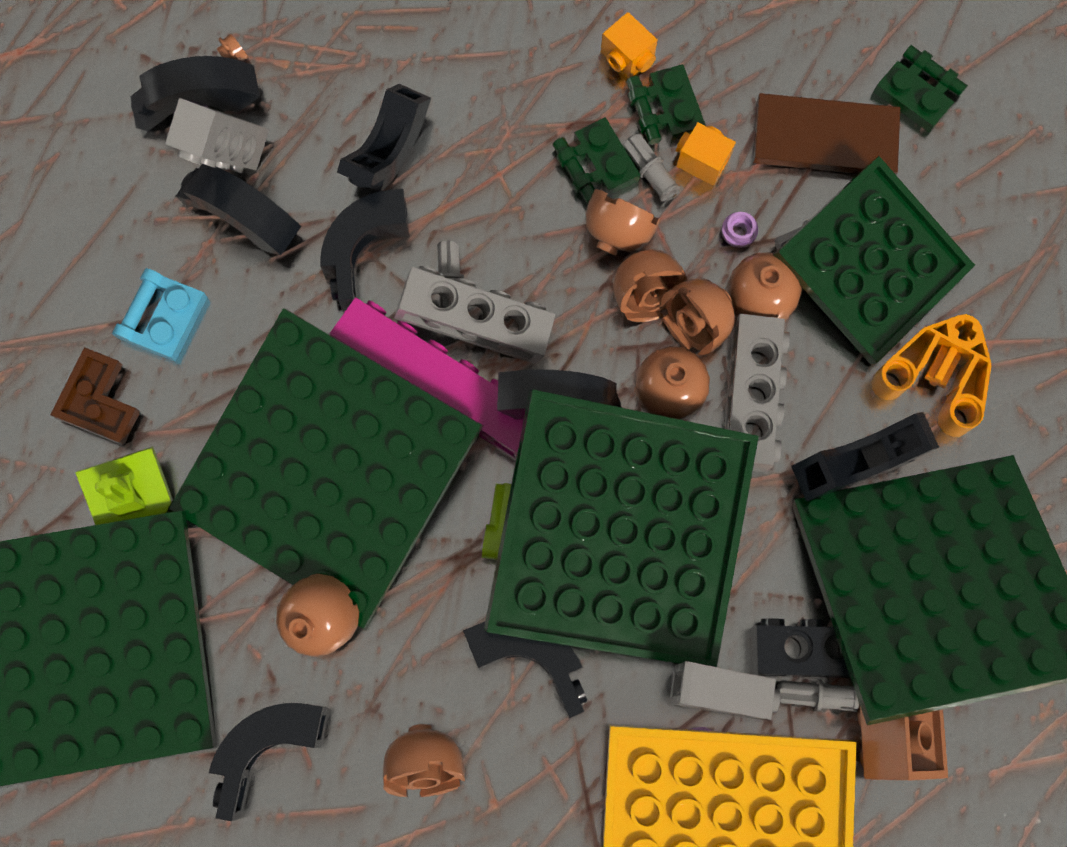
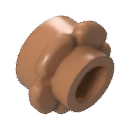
[216,34,249,61]

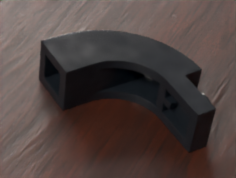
[130,56,260,131]
[337,84,431,192]
[175,164,302,256]
[320,189,410,312]
[497,369,622,419]
[791,412,939,501]
[463,622,587,719]
[209,703,328,821]

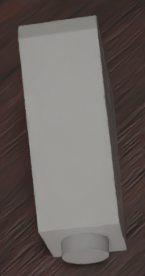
[670,661,780,720]

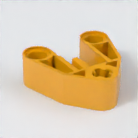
[871,314,992,437]

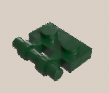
[873,45,968,133]
[626,64,706,145]
[552,117,640,204]

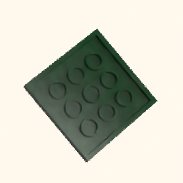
[773,156,975,365]

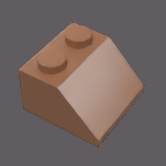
[857,707,948,780]

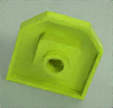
[75,447,173,525]

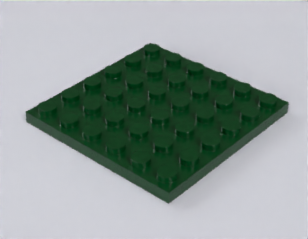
[169,308,484,629]
[484,389,759,667]
[792,455,1067,726]
[0,510,217,786]

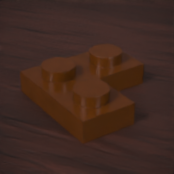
[50,347,140,446]

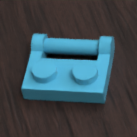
[111,268,208,362]

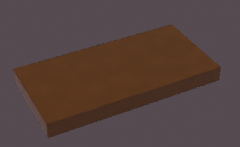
[753,93,900,174]

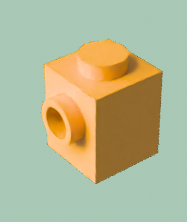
[600,12,658,78]
[675,122,736,186]

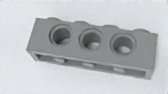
[165,98,270,173]
[394,266,556,364]
[725,314,790,473]

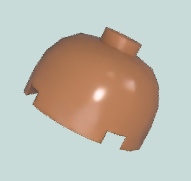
[585,189,661,256]
[613,249,688,322]
[726,252,802,321]
[661,278,735,356]
[634,346,710,421]
[276,574,359,657]
[383,724,465,797]

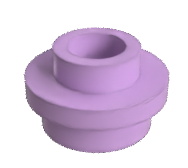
[721,212,758,248]

